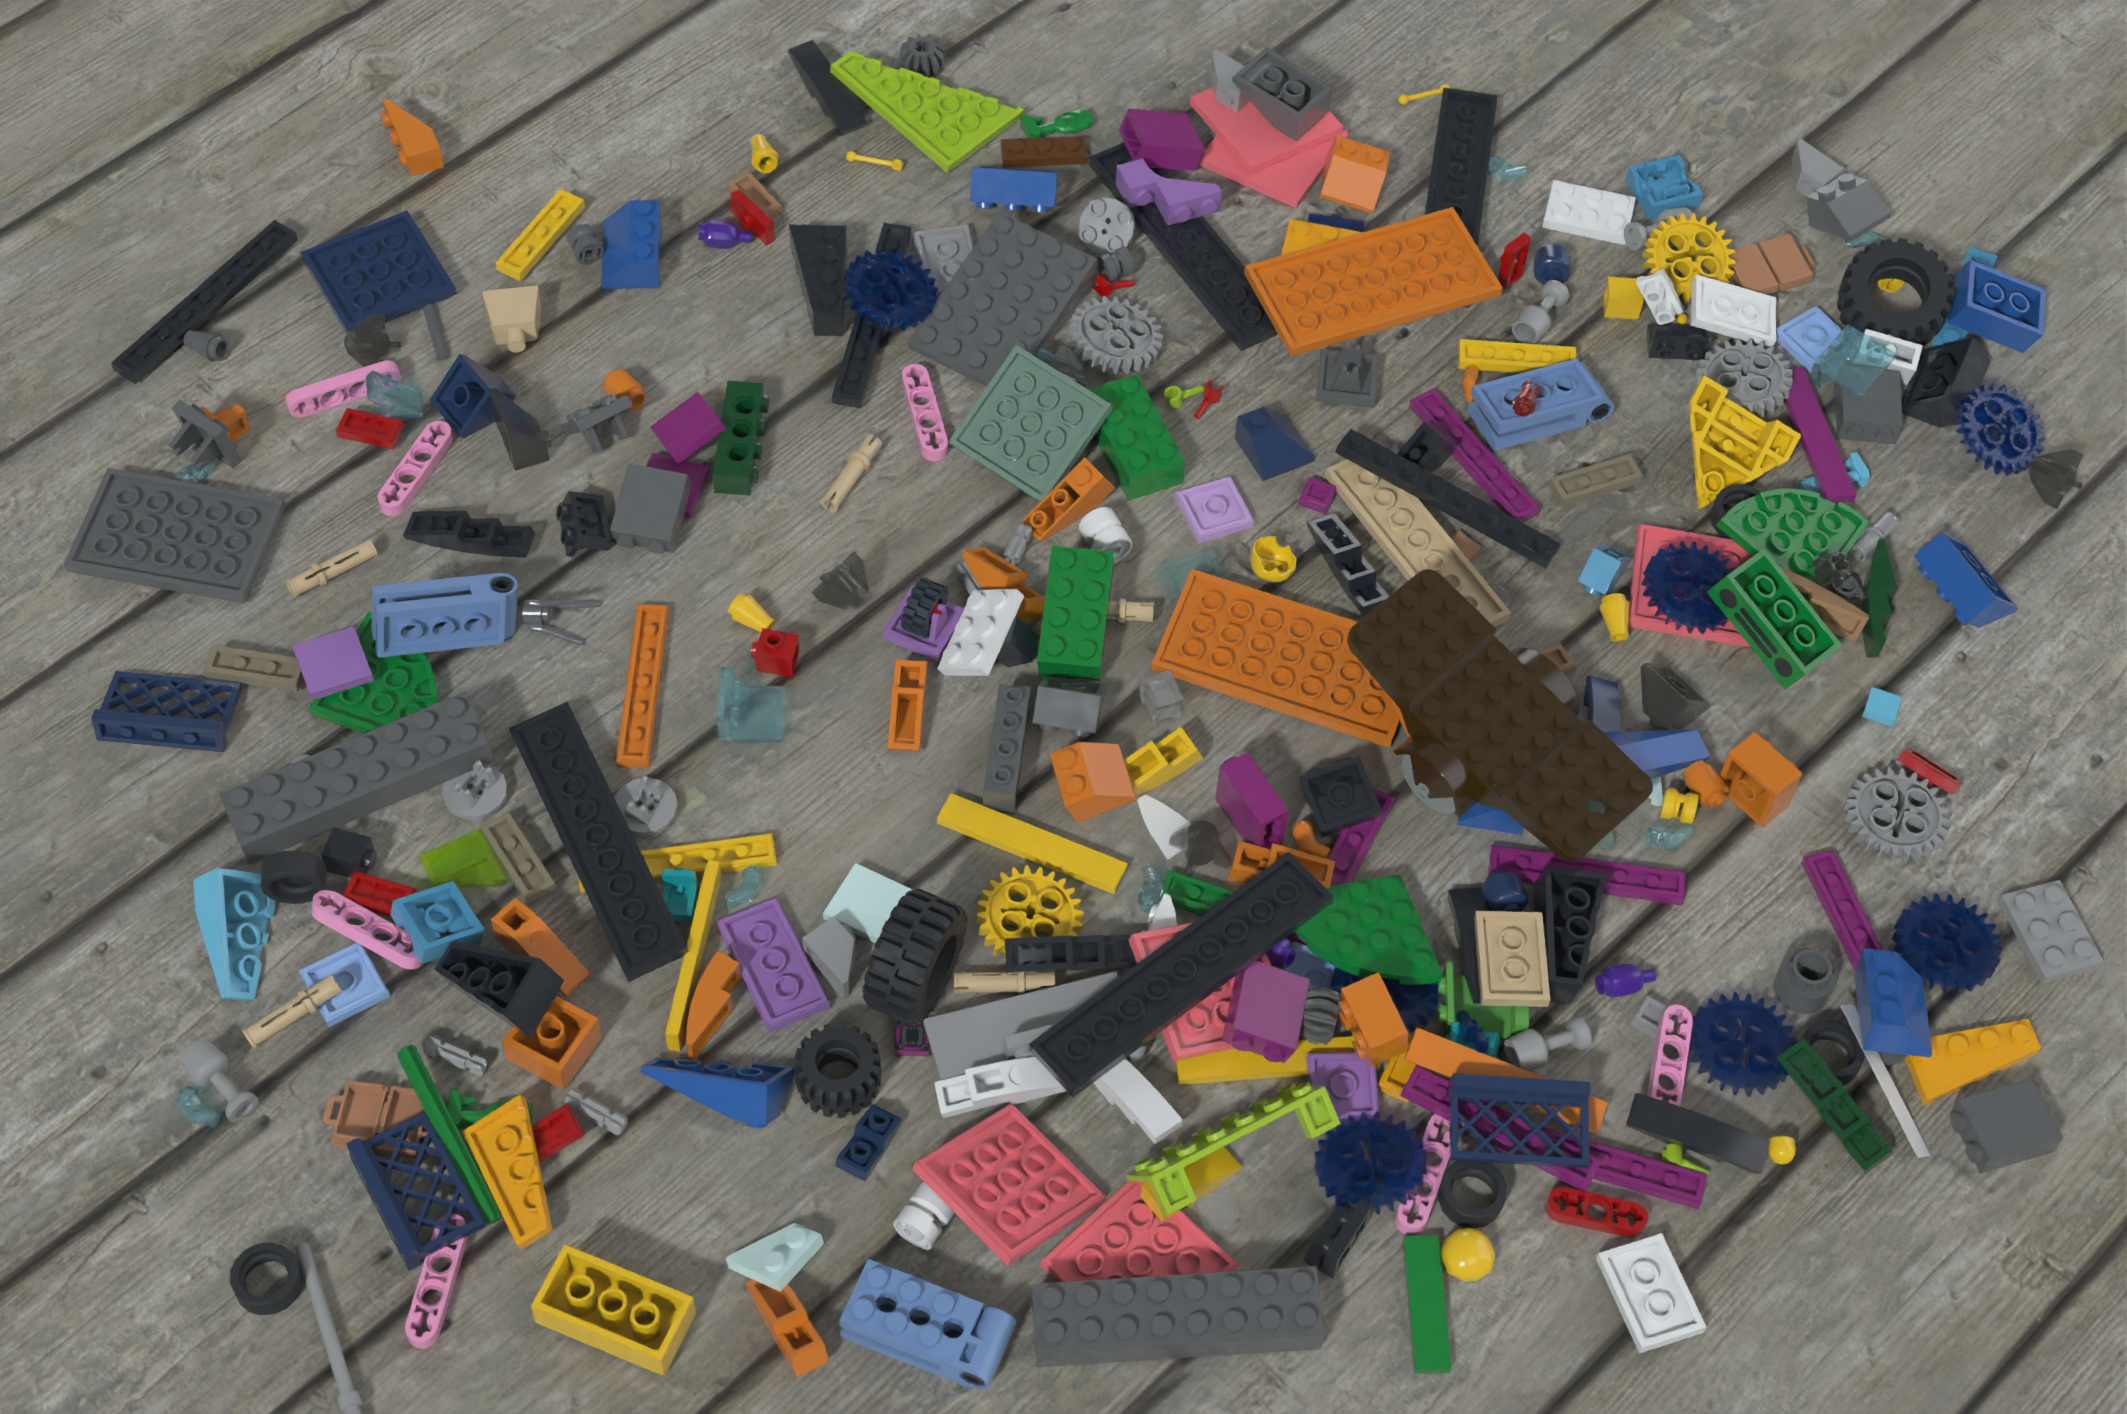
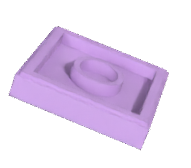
[1174,476,1254,544]

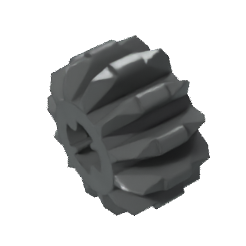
[900,33,946,78]
[1299,986,1341,1045]

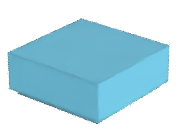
[1862,687,1902,727]

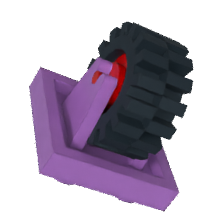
[883,577,964,662]

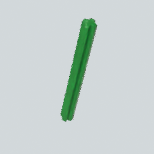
[397,1045,502,1226]

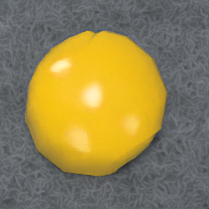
[1250,536,1297,583]
[1440,1228,1496,1282]

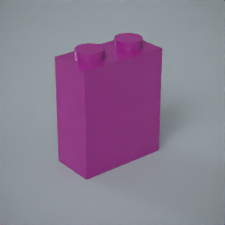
[1119,108,1205,171]
[1215,753,1289,849]
[1222,961,1310,1063]

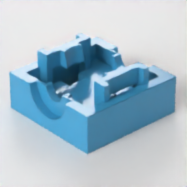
[1625,155,1703,220]
[390,881,485,964]

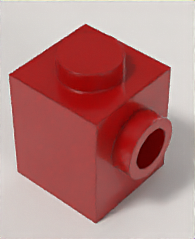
[751,628,800,678]

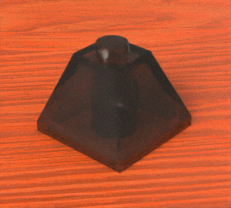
[489,388,552,471]
[1640,663,1711,731]

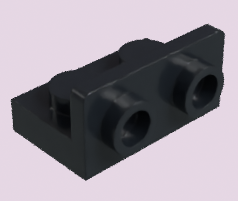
[1646,324,1711,361]
[556,491,612,557]
[1304,1200,1372,1279]

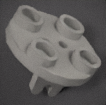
[1079,198,1135,255]
[442,760,509,823]
[615,775,678,838]

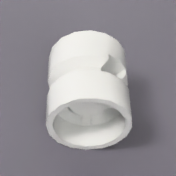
[1079,507,1133,563]
[893,1182,955,1250]

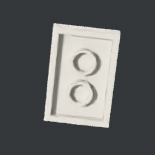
[1542,180,1636,245]
[1691,275,1776,348]
[937,589,1024,676]
[1596,1233,1707,1354]

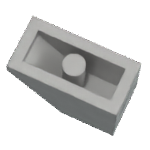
[1210,49,1250,113]
[1791,139,1844,197]
[802,916,856,1000]

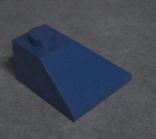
[429,354,517,438]
[1235,407,1316,481]

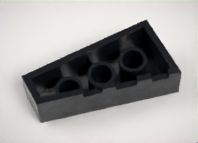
[789,224,847,336]
[1533,866,1608,1004]
[434,941,565,1039]

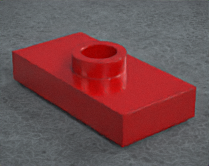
[730,189,775,246]
[1498,232,1531,290]
[336,408,405,450]
[1897,748,1963,795]
[342,871,417,918]
[532,1104,585,1164]

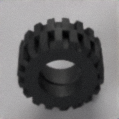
[794,1023,881,1118]

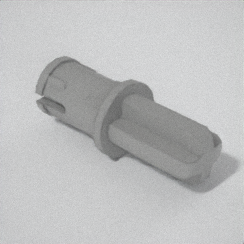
[1849,512,1899,562]

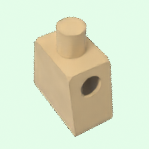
[482,285,541,352]

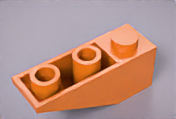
[380,99,444,177]
[1021,458,1115,542]
[491,898,590,997]

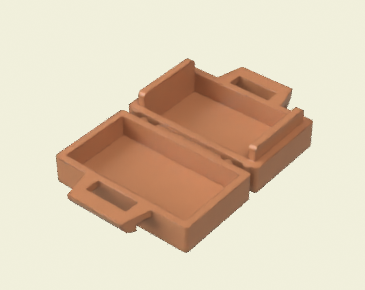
[1728,234,1816,295]
[322,1080,427,1158]

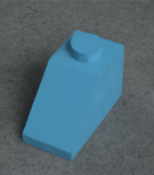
[1578,545,1632,596]

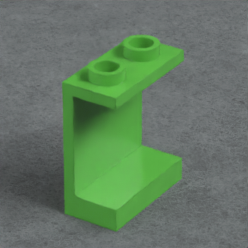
[1436,962,1529,1040]

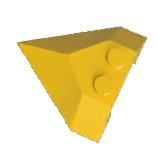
[1689,375,1801,509]

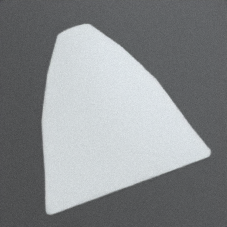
[1137,795,1204,859]

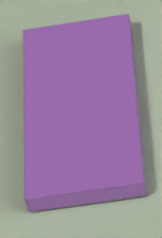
[716,897,831,1033]

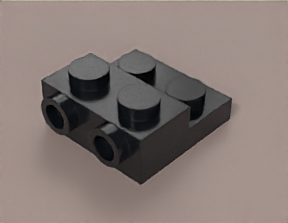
[1299,756,1382,837]

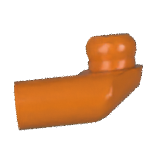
[1462,365,1479,403]
[1293,820,1331,859]

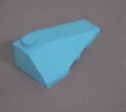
[193,868,275,1001]

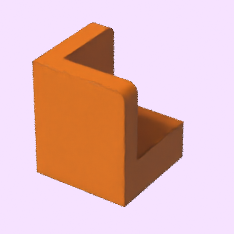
[201,404,250,441]

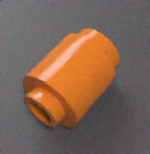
[603,369,647,412]
[1683,760,1729,808]

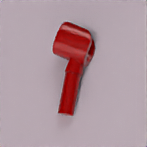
[1093,275,1135,297]
[1194,380,1223,419]

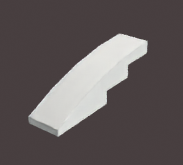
[1094,1059,1183,1144]

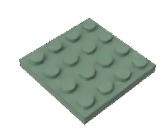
[948,345,1113,503]

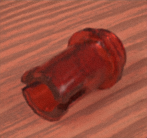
[1512,381,1540,417]

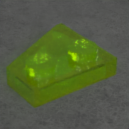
[419,829,506,887]

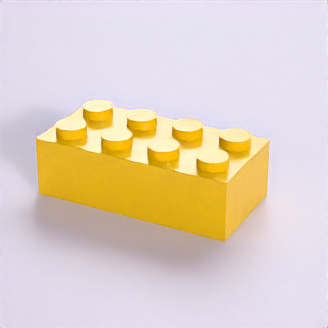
[531,1244,696,1376]

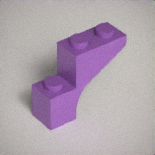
[1116,159,1222,225]

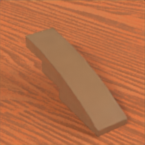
[1779,566,1869,642]

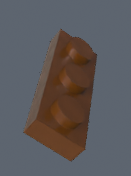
[1001,136,1086,168]

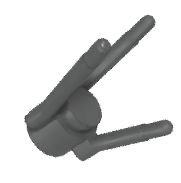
[522,598,602,646]

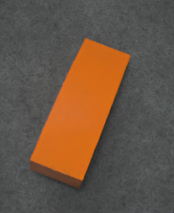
[962,547,1045,623]
[888,660,928,752]
[1227,841,1336,888]
[686,951,741,1059]
[745,1279,829,1378]

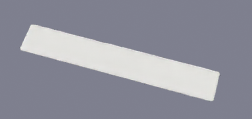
[1841,1004,1930,1158]

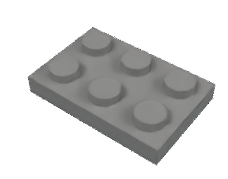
[1998,880,2104,984]

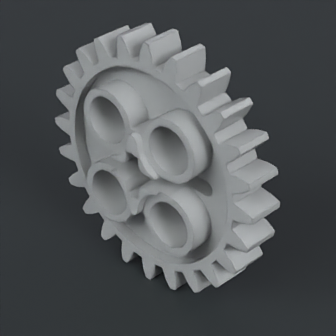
[1068,296,1163,374]
[1696,339,1793,417]
[1843,767,1951,864]

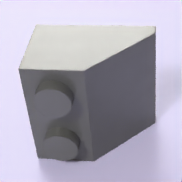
[1806,173,1891,241]
[1033,675,1106,736]

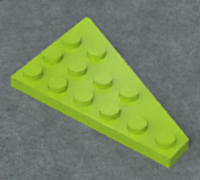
[830,51,1024,173]

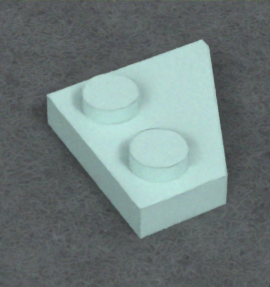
[726,1223,824,1291]

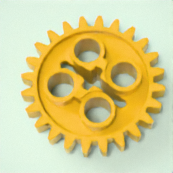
[1642,213,1736,304]
[976,865,1084,963]

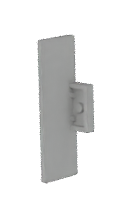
[923,972,1119,1080]

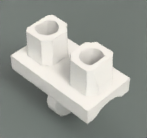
[1636,269,1684,325]

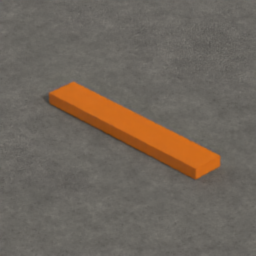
[616,604,669,768]
[1404,1028,1608,1135]

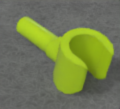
[1164,385,1204,409]
[1662,1144,1710,1177]

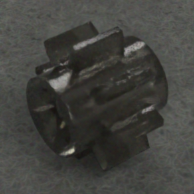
[1812,549,1852,589]

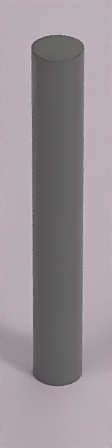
[423,303,449,361]

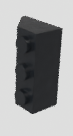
[1901,337,1990,428]

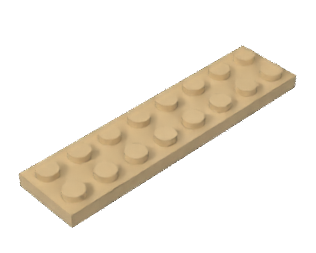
[1325,459,1511,627]

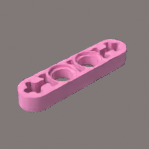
[285,360,402,418]
[902,364,948,462]
[377,421,453,516]
[311,890,423,969]
[1647,1004,1693,1106]
[1395,1114,1459,1236]
[405,1214,468,1349]

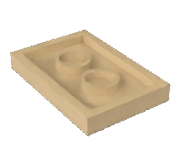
[1474,911,1550,1007]

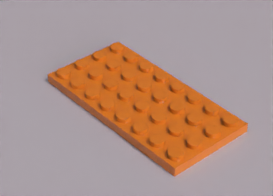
[1244,207,1503,357]
[1151,568,1400,748]

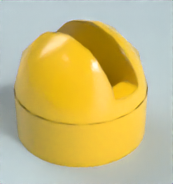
[1768,1136,1796,1165]

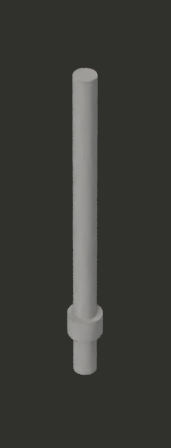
[295,1243,363,1414]

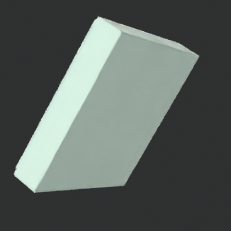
[823,863,912,943]

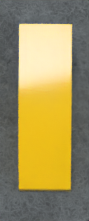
[1124,727,1203,796]
[1141,1147,1242,1222]

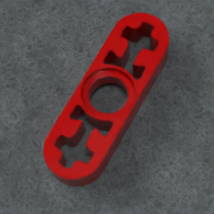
[1545,1187,1648,1238]

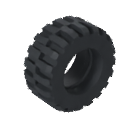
[1837,238,1955,346]
[862,889,968,1025]

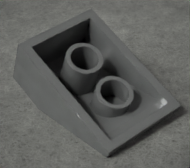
[1232,47,1333,141]

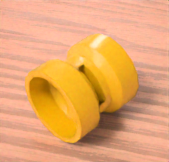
[1659,787,1699,825]

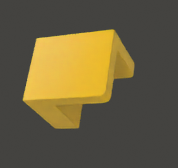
[1603,277,1644,319]

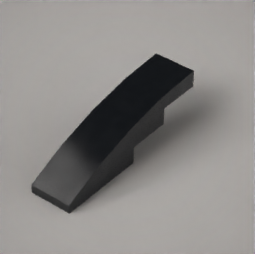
[787,40,866,137]
[403,511,535,558]
[1307,513,1389,617]
[1448,887,1488,1004]
[1004,934,1137,973]
[1626,1093,1770,1174]

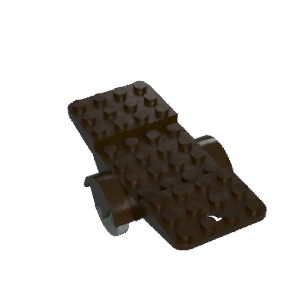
[1347,569,1653,861]

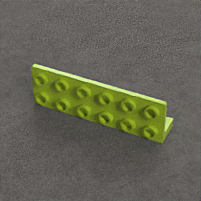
[1126,1083,1341,1215]

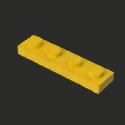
[495,189,585,281]
[1458,339,1576,373]

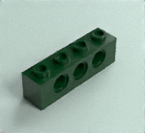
[713,380,769,496]

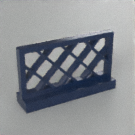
[91,671,242,752]
[1448,1074,1591,1168]
[346,1112,485,1271]

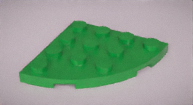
[1716,488,1870,587]
[308,611,439,734]
[1292,874,1442,985]

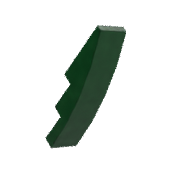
[1861,539,1898,658]
[1777,1038,1893,1174]

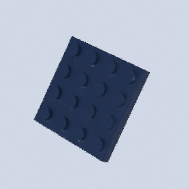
[300,211,457,337]

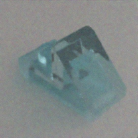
[365,370,424,420]

